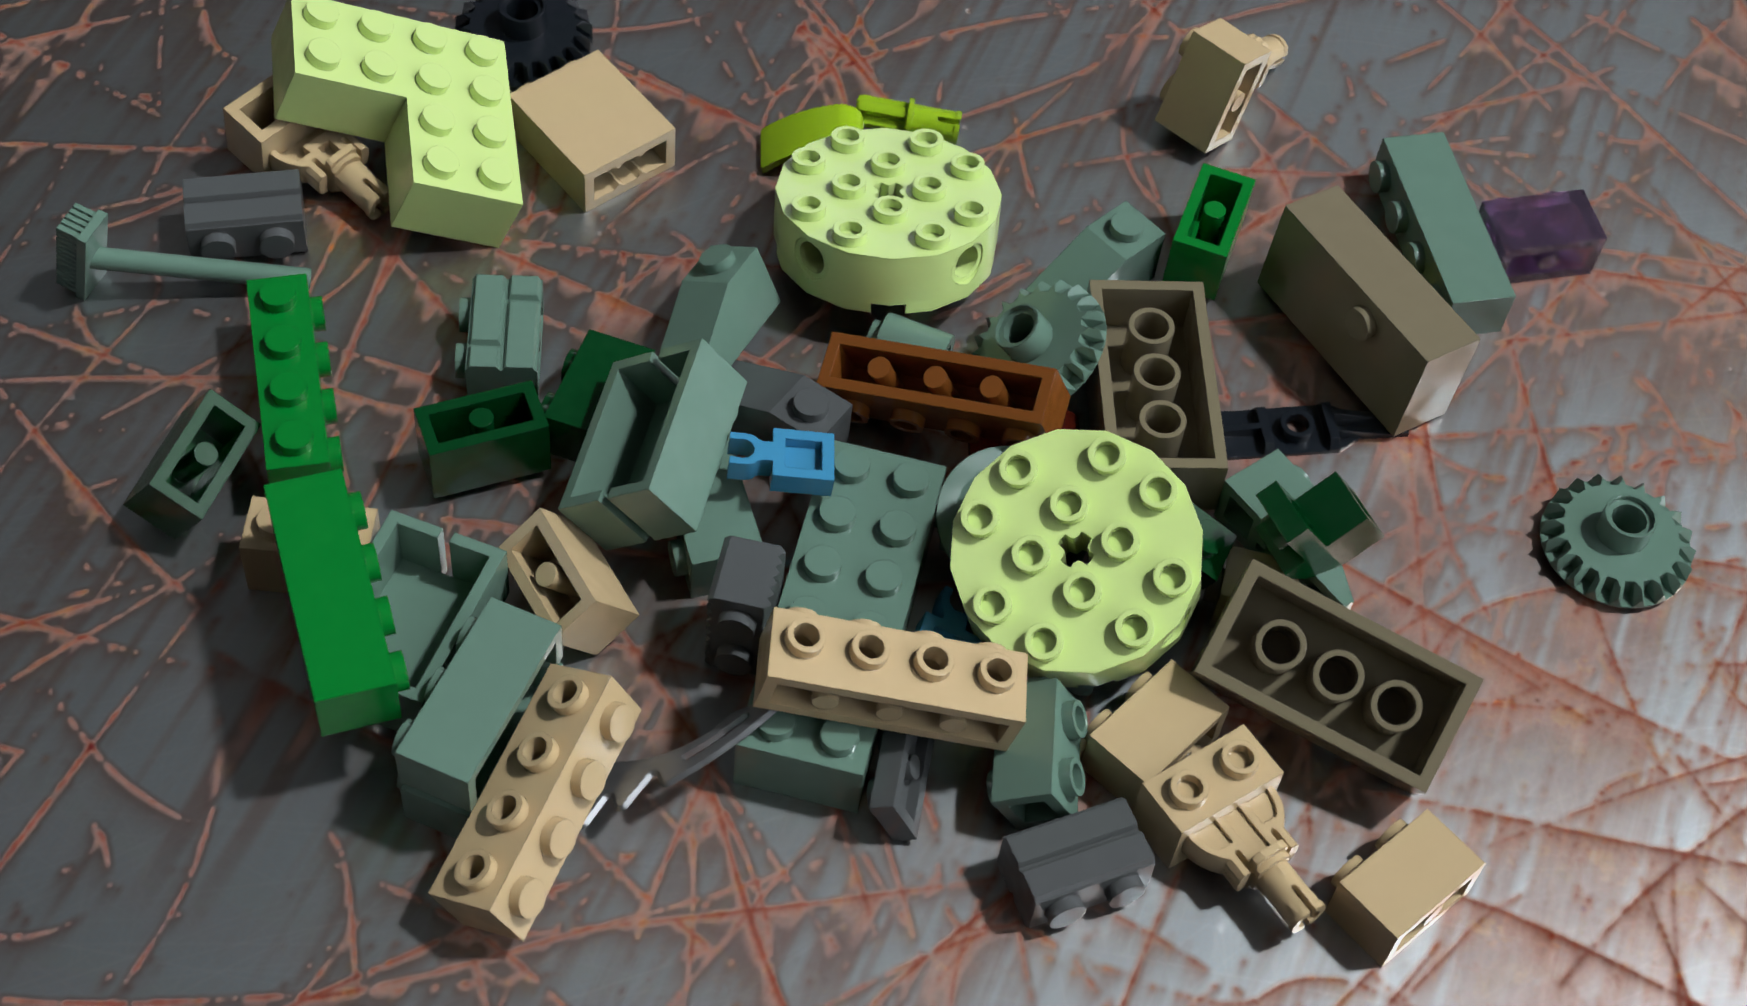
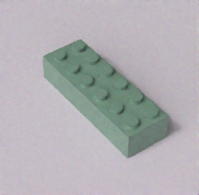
[733,440,947,813]

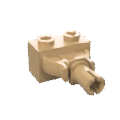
[1155,18,1288,153]
[223,75,390,220]
[1132,724,1326,933]

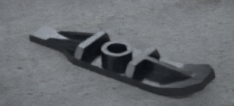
[1221,402,1409,460]

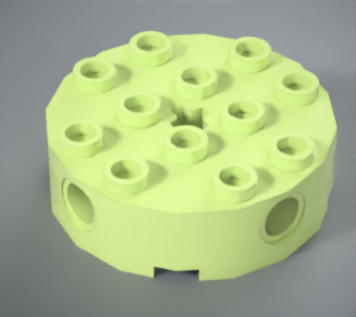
[773,126,1002,314]
[950,429,1203,688]

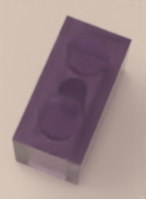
[1479,189,1607,284]

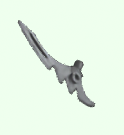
[581,705,777,829]

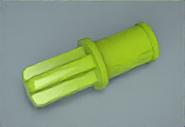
[855,94,962,145]

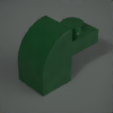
[1255,471,1385,579]

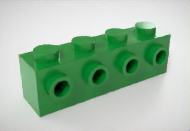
[246,273,344,483]
[264,468,410,737]

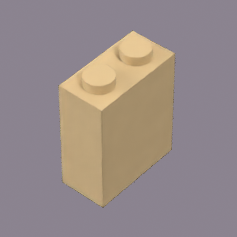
[510,50,675,213]

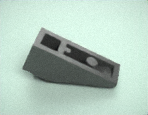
[731,360,853,443]

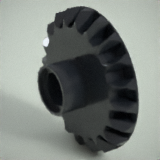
[455,0,593,88]

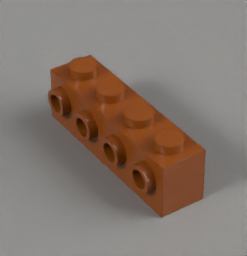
[817,331,1071,446]

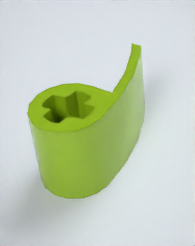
[761,104,864,173]

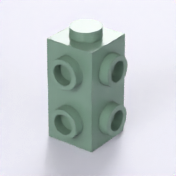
[986,677,1088,830]

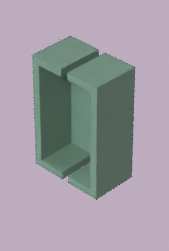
[558,338,747,551]
[302,510,510,731]
[392,597,563,839]

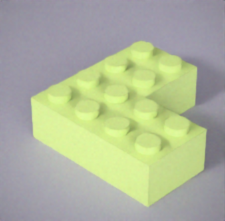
[271,0,523,248]

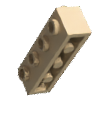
[753,607,1028,751]
[428,663,642,942]

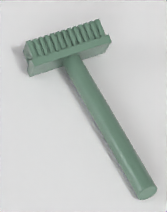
[56,202,312,301]

